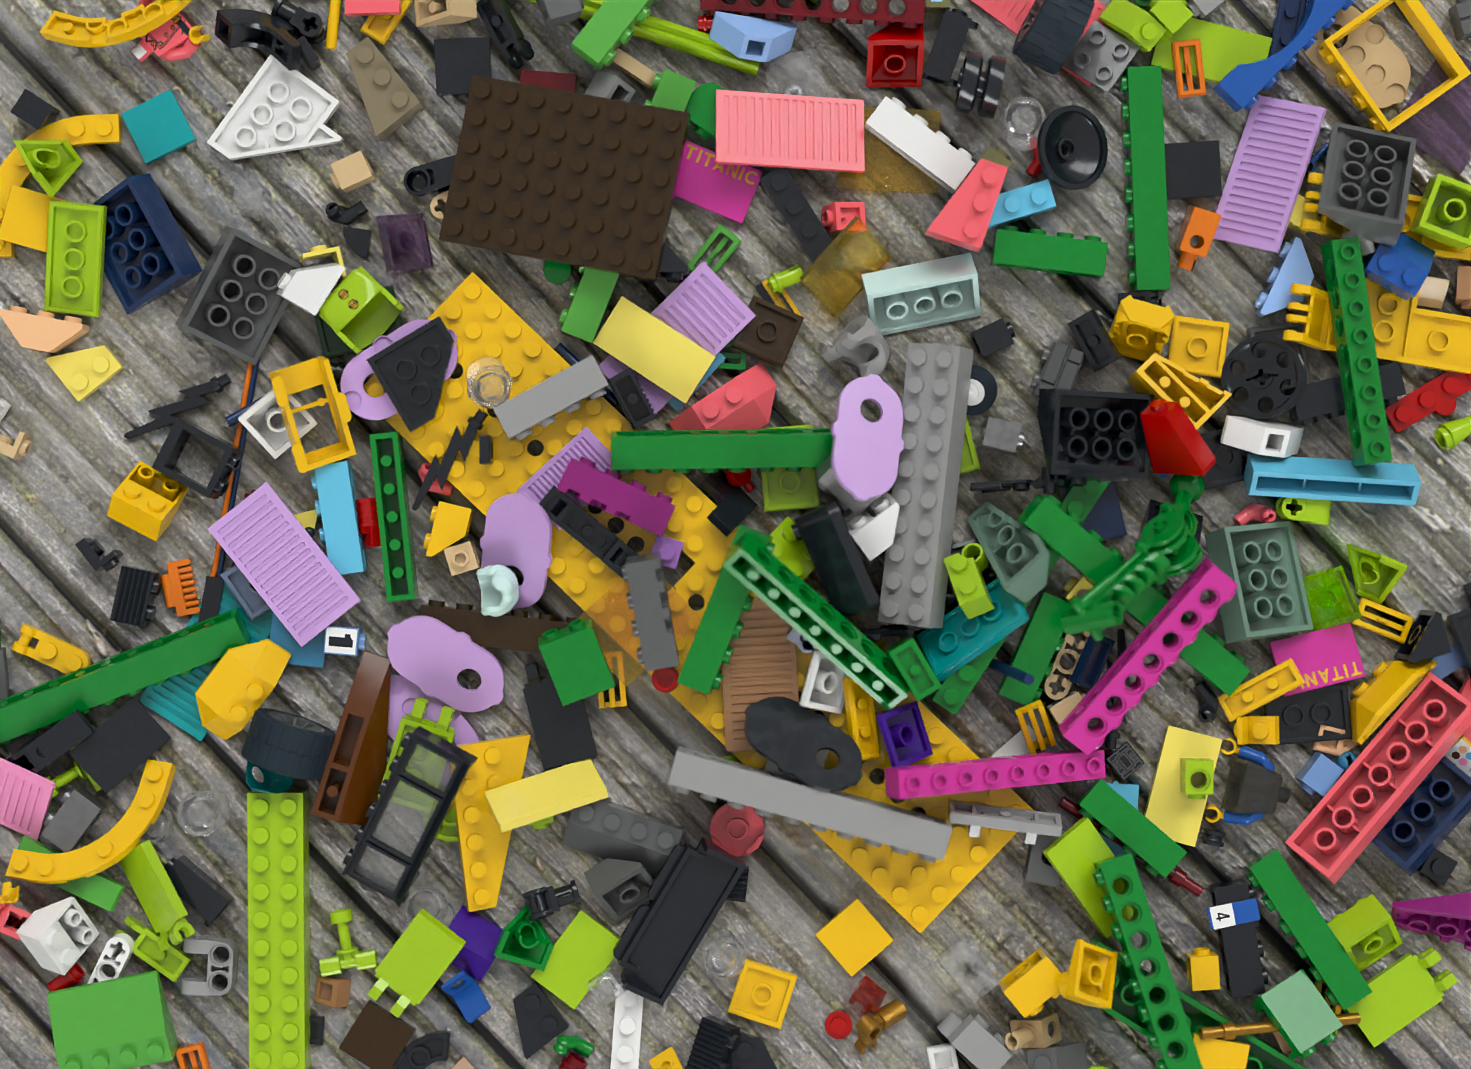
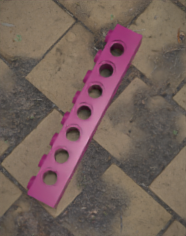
[1058,558,1239,755]
[885,749,1106,799]

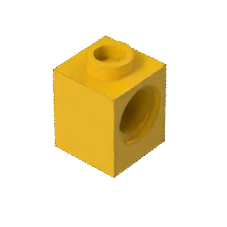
[1185,947,1220,991]

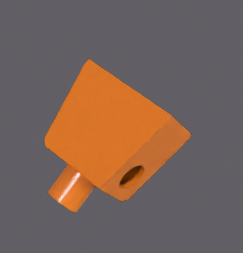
[1175,205,1222,271]

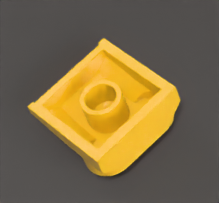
[1058,939,1118,1009]

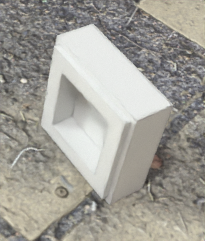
[926,1042,959,1069]

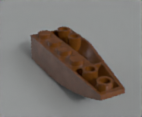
[311,651,392,826]

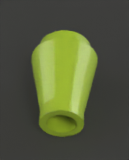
[1434,415,1471,449]

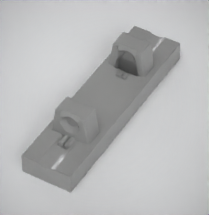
[947,800,1062,845]

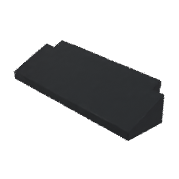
[613,837,746,1006]

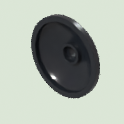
[1037,105,1108,190]

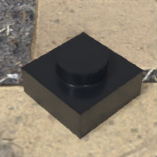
[1417,849,1458,886]

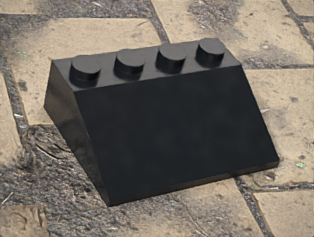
[1037,388,1154,479]

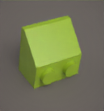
[1327,894,1403,972]

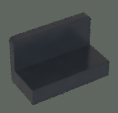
[1068,309,1121,372]

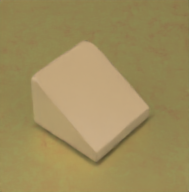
[1417,276,1450,309]

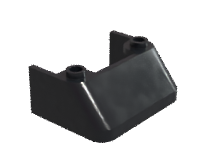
[791,501,881,619]

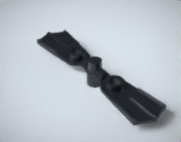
[970,467,1132,494]

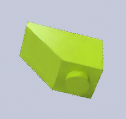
[1098,0,1167,53]

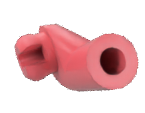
[419,462,454,497]
[1232,503,1276,526]

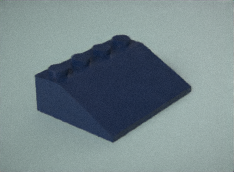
[93,173,203,315]
[1371,756,1471,877]

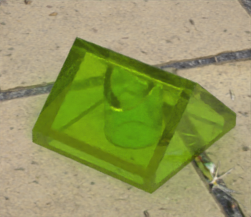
[1303,565,1362,632]

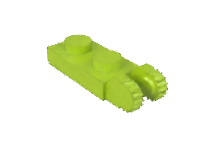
[114,915,193,982]

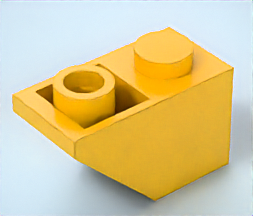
[423,501,475,557]

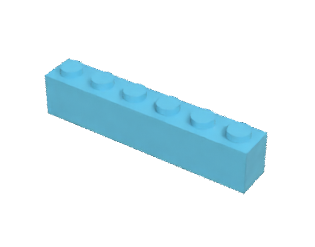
[1244,454,1421,506]

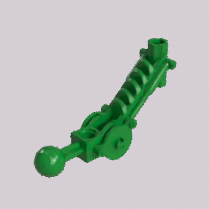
[1060,474,1205,641]

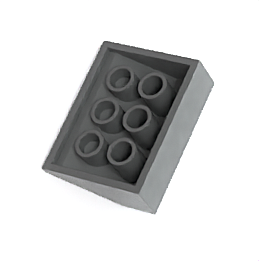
[1317,121,1417,246]
[175,226,305,366]

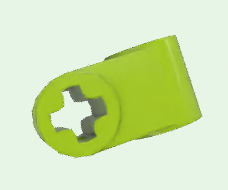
[1275,497,1332,525]

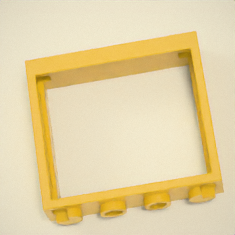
[1318,0,1471,133]

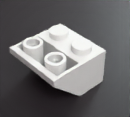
[842,492,900,561]
[16,897,100,976]

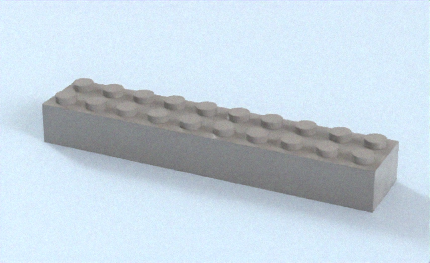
[878,343,974,628]
[668,746,953,863]

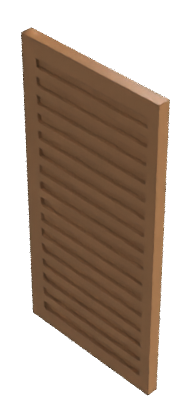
[721,598,799,753]

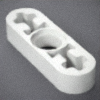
[87,933,134,984]

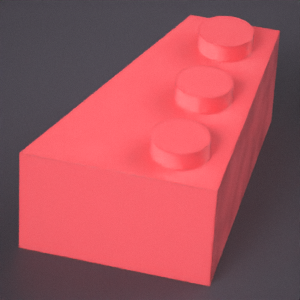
[925,159,1008,253]

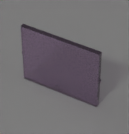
[1391,52,1471,175]

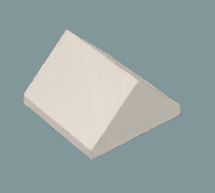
[238,389,318,459]
[799,648,849,714]

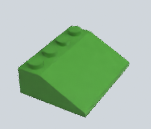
[47,970,178,1069]

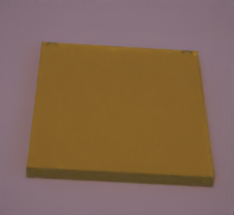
[799,216,891,318]

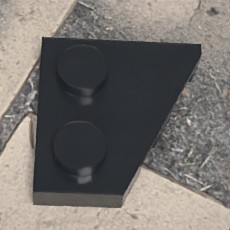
[513,981,570,1059]

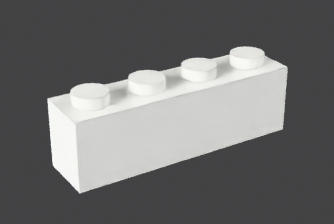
[864,96,975,194]

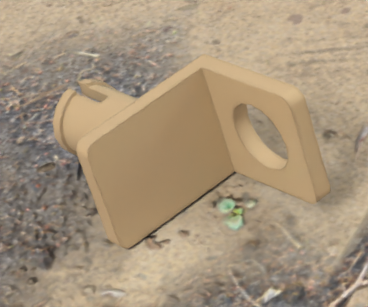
[1005,1013,1062,1050]

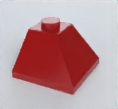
[866,22,924,87]

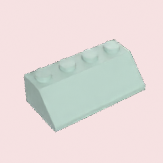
[861,253,981,335]

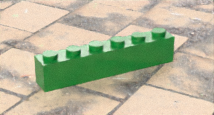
[369,432,419,602]
[677,524,775,695]
[1245,848,1373,1010]

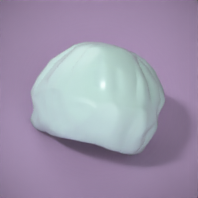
[476,564,519,617]

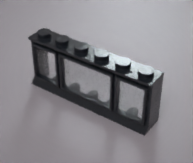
[342,726,478,907]

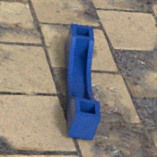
[1213,0,1356,112]

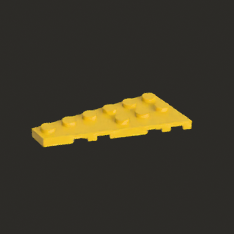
[449,734,531,912]

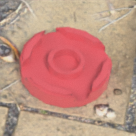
[710,803,765,857]

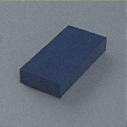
[1069,634,1115,690]

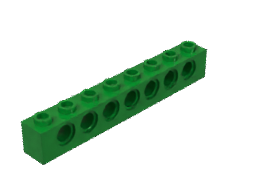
[1321,237,1393,467]
[722,532,910,711]
[1092,853,1203,1069]

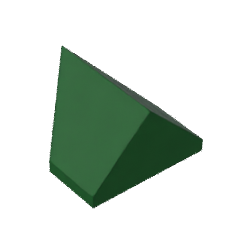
[493,904,554,971]

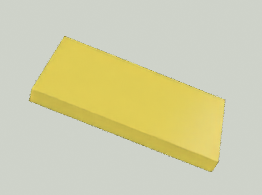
[593,296,716,404]
[1144,725,1223,847]
[484,758,608,833]

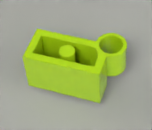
[943,543,995,619]

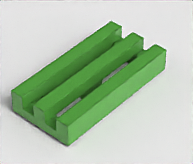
[687,224,742,274]

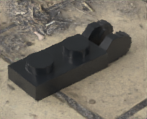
[476,0,535,70]

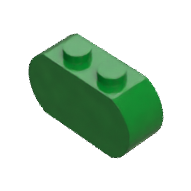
[687,83,725,140]

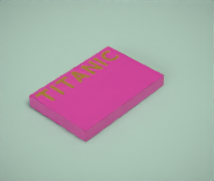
[674,140,763,224]
[1268,623,1366,697]

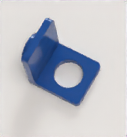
[441,971,491,1023]

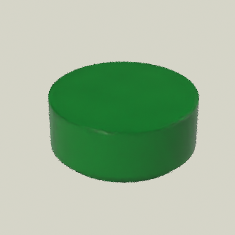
[543,261,572,285]

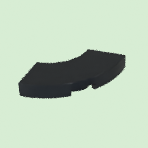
[393,1030,451,1069]

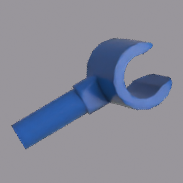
[1305,143,1329,175]

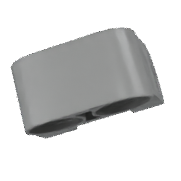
[181,935,239,996]

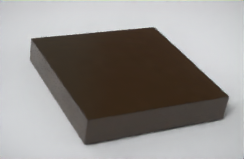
[731,295,804,369]
[339,999,416,1069]

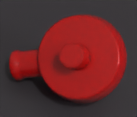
[726,468,755,492]

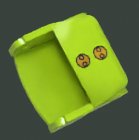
[317,266,406,354]

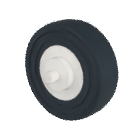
[966,365,997,416]

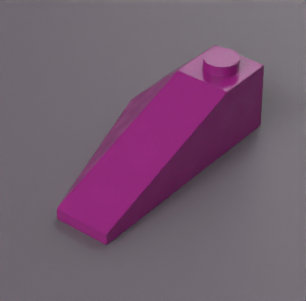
[1391,892,1471,951]

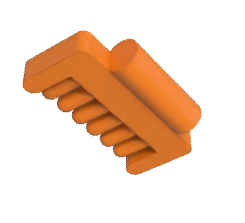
[160,559,201,617]

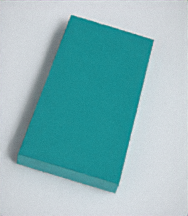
[917,578,1030,682]

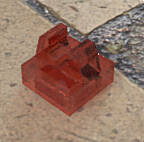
[849,975,887,1015]

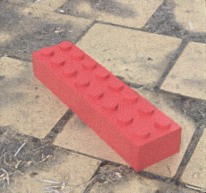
[1285,672,1471,884]

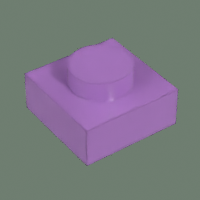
[651,535,684,569]

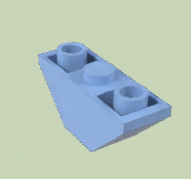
[709,11,797,62]
[1254,237,1314,317]

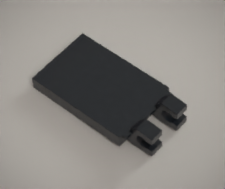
[523,662,598,770]

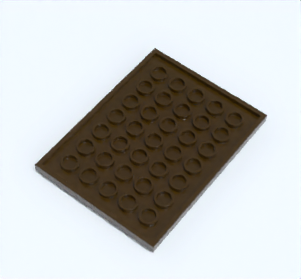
[439,75,691,281]

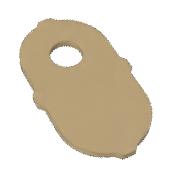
[1302,5,1411,109]

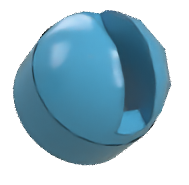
[1335,751,1357,773]

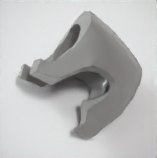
[821,315,891,377]

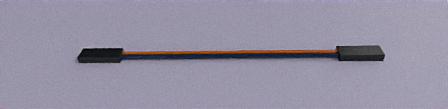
[198,324,269,623]

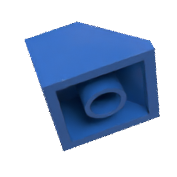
[1363,232,1435,300]

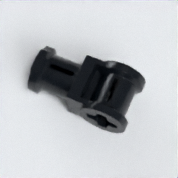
[271,0,327,44]
[522,880,582,921]

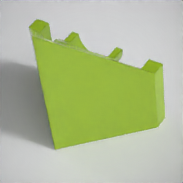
[13,140,83,197]
[1346,543,1407,604]

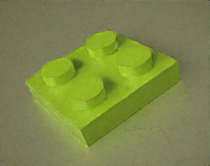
[770,516,815,581]

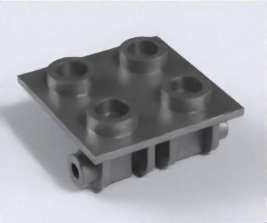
[1063,20,1140,94]

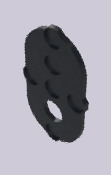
[745,697,862,792]

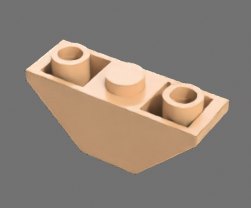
[0,305,90,354]

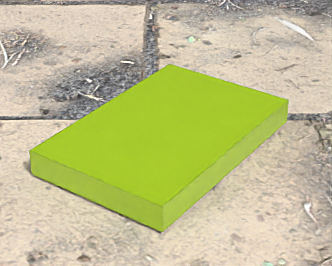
[761,424,820,512]
[531,909,620,1010]

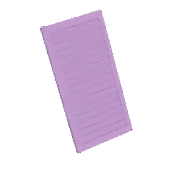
[1213,94,1327,253]
[599,261,756,414]
[208,482,361,647]

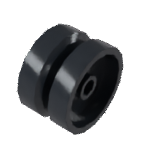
[954,50,1006,119]

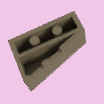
[346,36,424,142]

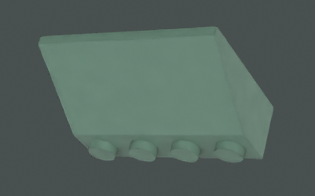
[1204,521,1314,644]

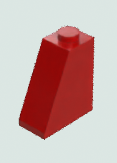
[1140,399,1216,476]

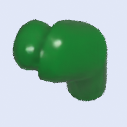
[553,1035,595,1058]

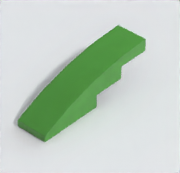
[17,836,125,912]

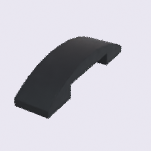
[538,485,638,578]

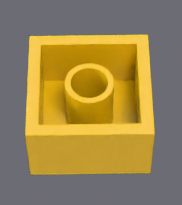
[998,947,1062,1018]

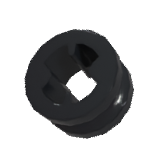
[1199,828,1226,847]

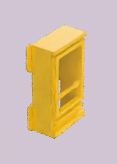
[268,356,356,473]

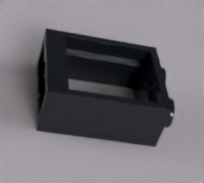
[152,418,243,499]

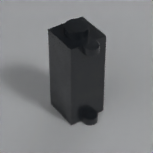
[922,8,979,88]
[164,855,234,927]

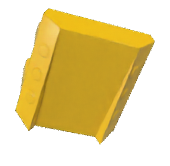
[1108,294,1175,361]

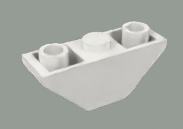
[1220,415,1304,458]

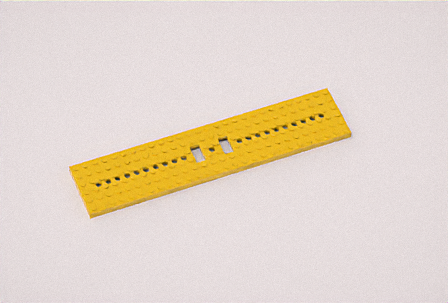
[364,272,1034,933]

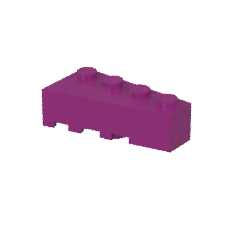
[557,456,676,537]

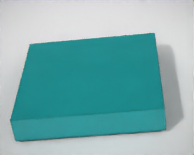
[121,89,197,165]

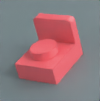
[821,202,866,234]

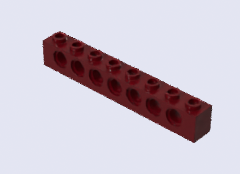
[700,0,927,28]

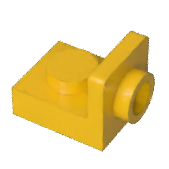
[1234,715,1280,745]

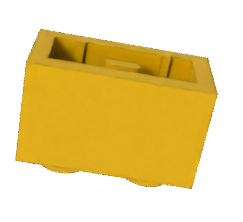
[107,461,189,542]

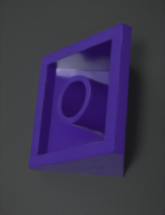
[875,701,933,767]
[448,905,503,982]

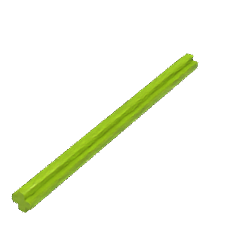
[527,0,761,76]

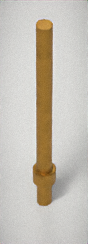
[1199,1012,1361,1040]

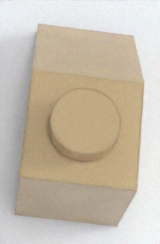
[414,0,477,27]

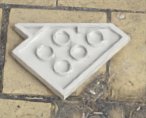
[207,54,344,160]

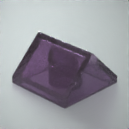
[376,213,434,276]

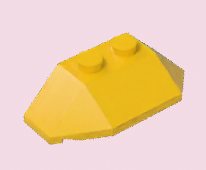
[195,639,291,741]
[1349,660,1438,745]

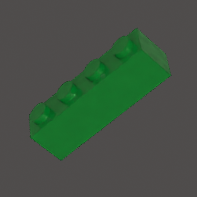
[990,225,1108,279]
[997,591,1072,706]
[1076,779,1187,878]

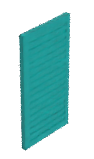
[138,577,273,741]

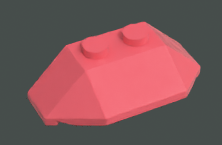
[669,362,777,430]

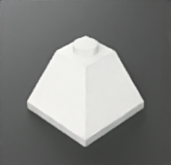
[276,262,345,316]

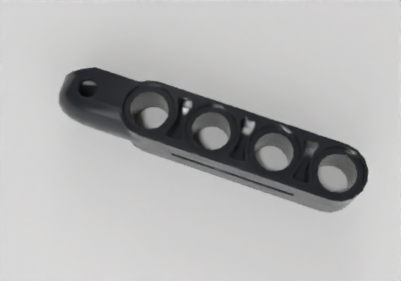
[404,155,456,196]

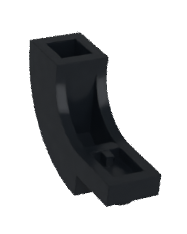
[215,9,302,71]

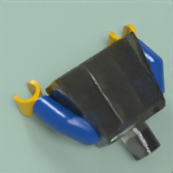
[1205,738,1290,825]

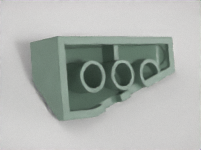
[967,501,1050,603]

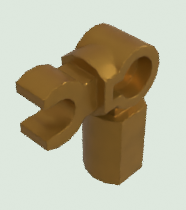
[854,999,907,1055]

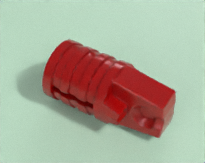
[355,497,381,548]

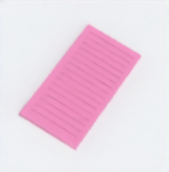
[0,758,56,840]

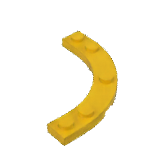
[40,0,192,48]
[0,114,122,258]
[5,759,176,884]

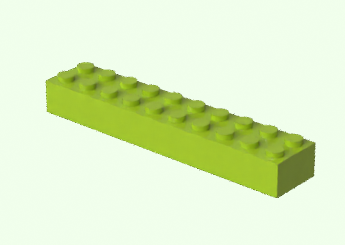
[247,789,311,1069]

